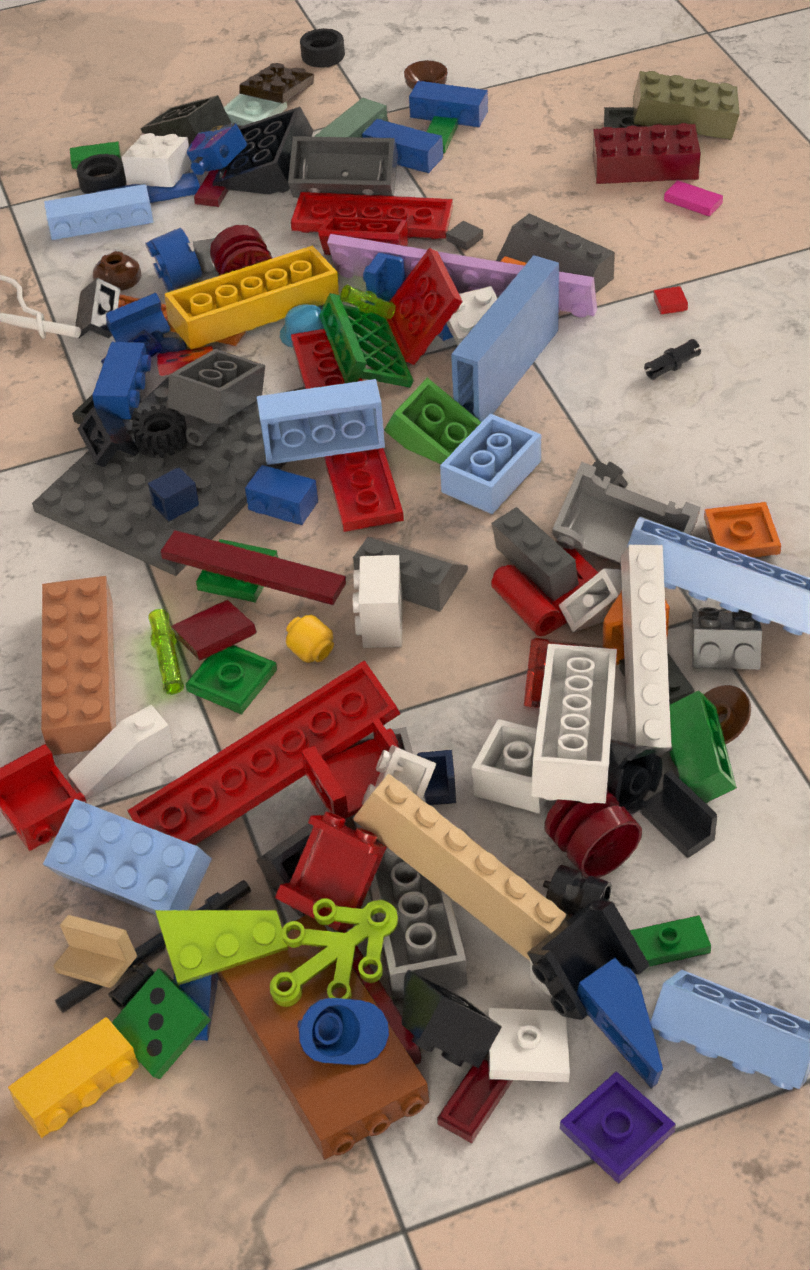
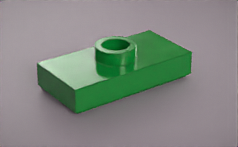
[630,915,711,967]

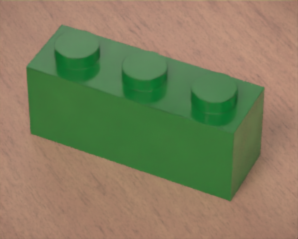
[670,690,737,803]

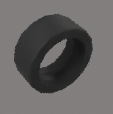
[300,28,345,67]
[76,154,126,194]

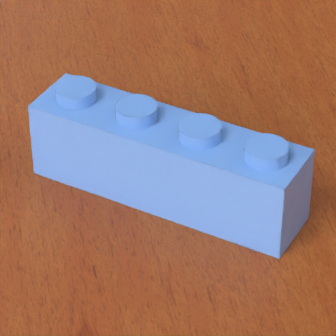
[44,184,154,240]

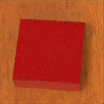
[653,286,688,314]

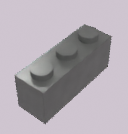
[491,507,579,602]

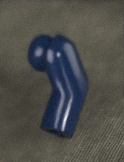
[149,331,187,354]

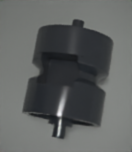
[543,865,612,917]

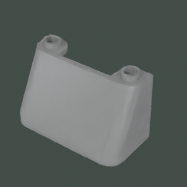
[552,462,701,565]

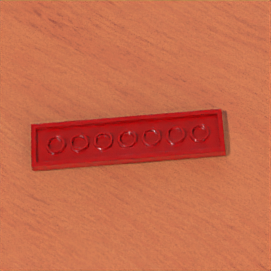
[127,660,401,845]

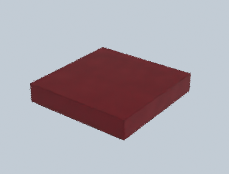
[171,599,257,661]

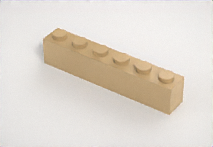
[352,774,567,961]

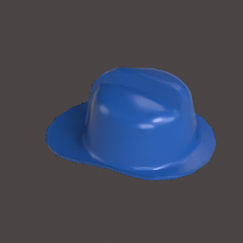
[297,998,389,1065]

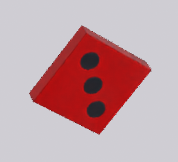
[157,346,213,376]

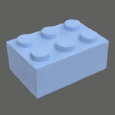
[440,413,541,514]

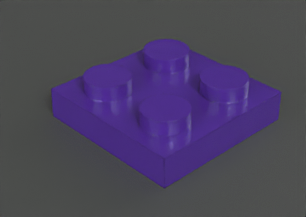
[560,1071,676,1184]

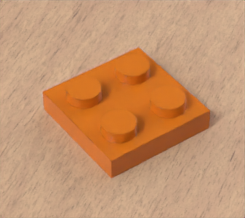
[704,502,781,558]

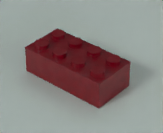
[593,123,701,184]

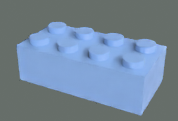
[257,379,385,465]
[43,799,212,915]

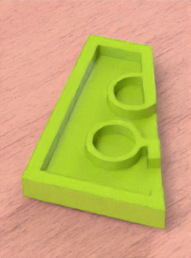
[155,910,288,986]

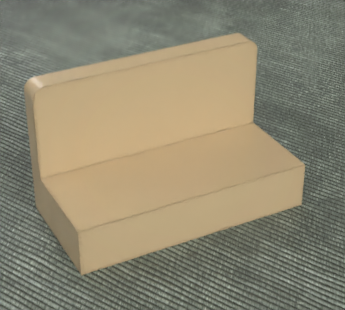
[53,915,137,988]

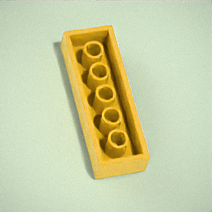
[164,245,339,350]

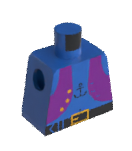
[187,123,247,175]

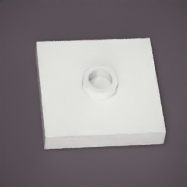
[488,1008,570,1082]

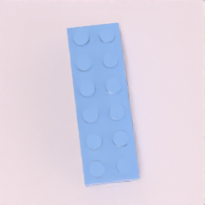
[620,517,810,635]

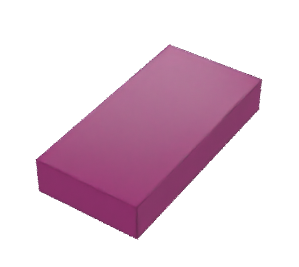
[664,180,723,216]

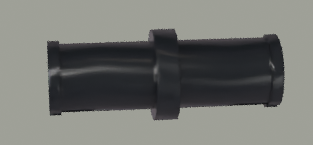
[644,339,701,380]

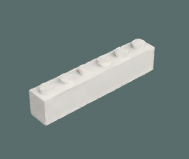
[621,545,671,756]

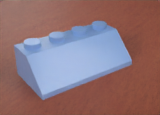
[650,970,810,1090]

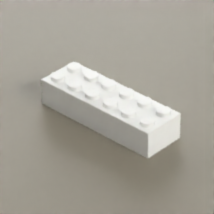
[531,644,617,804]

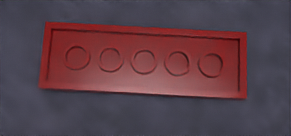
[291,192,453,239]

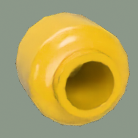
[285,614,334,663]

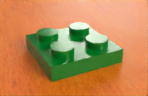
[196,539,278,603]

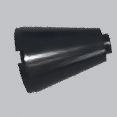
[607,739,663,814]

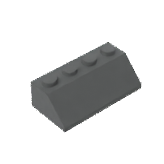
[496,213,615,293]

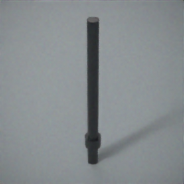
[55,880,251,1013]

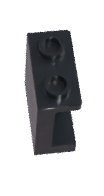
[527,900,650,1020]

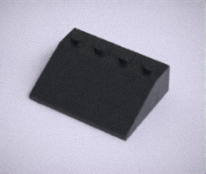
[212,107,314,195]

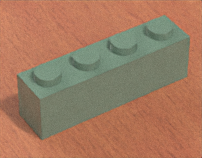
[314,97,389,138]

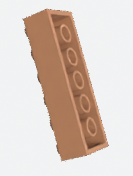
[41,576,116,755]

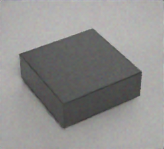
[446,221,483,250]

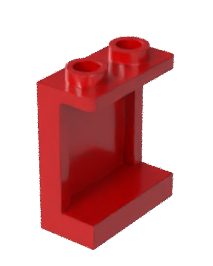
[0,744,87,851]
[275,812,387,931]

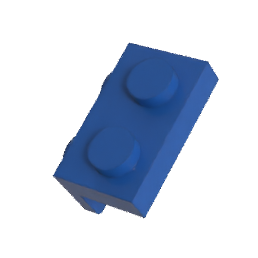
[363,252,405,313]

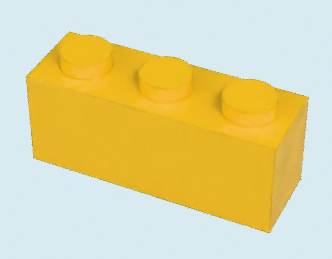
[8,1017,139,1138]

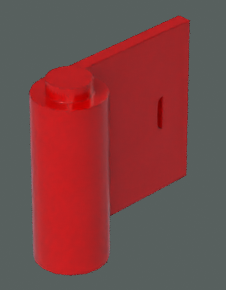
[491,548,598,637]

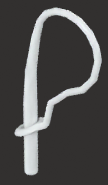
[0,275,81,339]

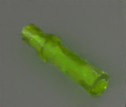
[148,609,184,695]

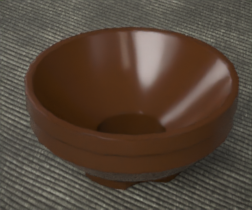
[404,60,448,90]
[93,251,142,291]

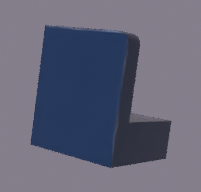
[148,468,199,522]
[417,750,456,805]

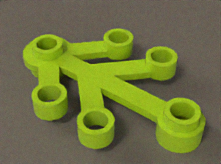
[270,899,398,1007]

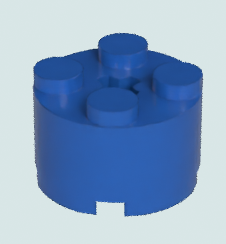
[145,227,202,292]

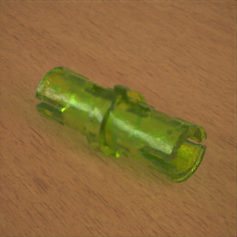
[340,284,395,320]

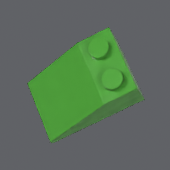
[384,377,481,464]

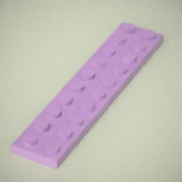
[327,234,597,318]

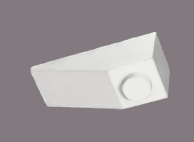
[68,705,174,800]

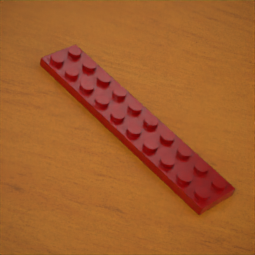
[291,329,404,532]

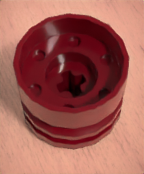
[210,225,273,276]
[544,790,642,878]

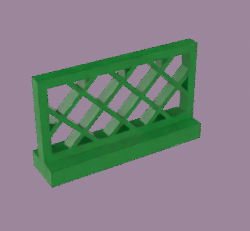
[319,293,414,388]

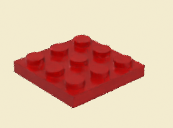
[383,248,463,365]

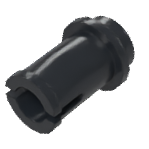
[108,962,155,1010]

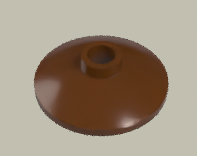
[703,685,751,744]

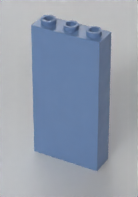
[451,255,559,422]

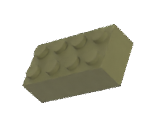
[633,71,740,140]

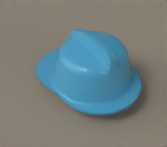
[280,304,324,347]

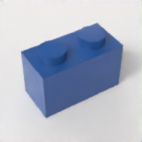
[245,465,318,525]

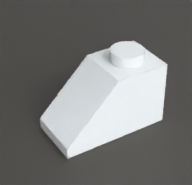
[559,568,622,632]

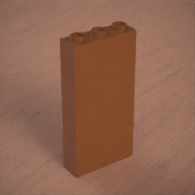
[217,915,429,1160]

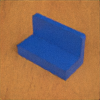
[106,293,170,343]

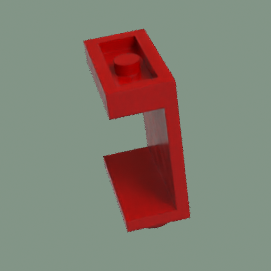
[301,718,399,819]

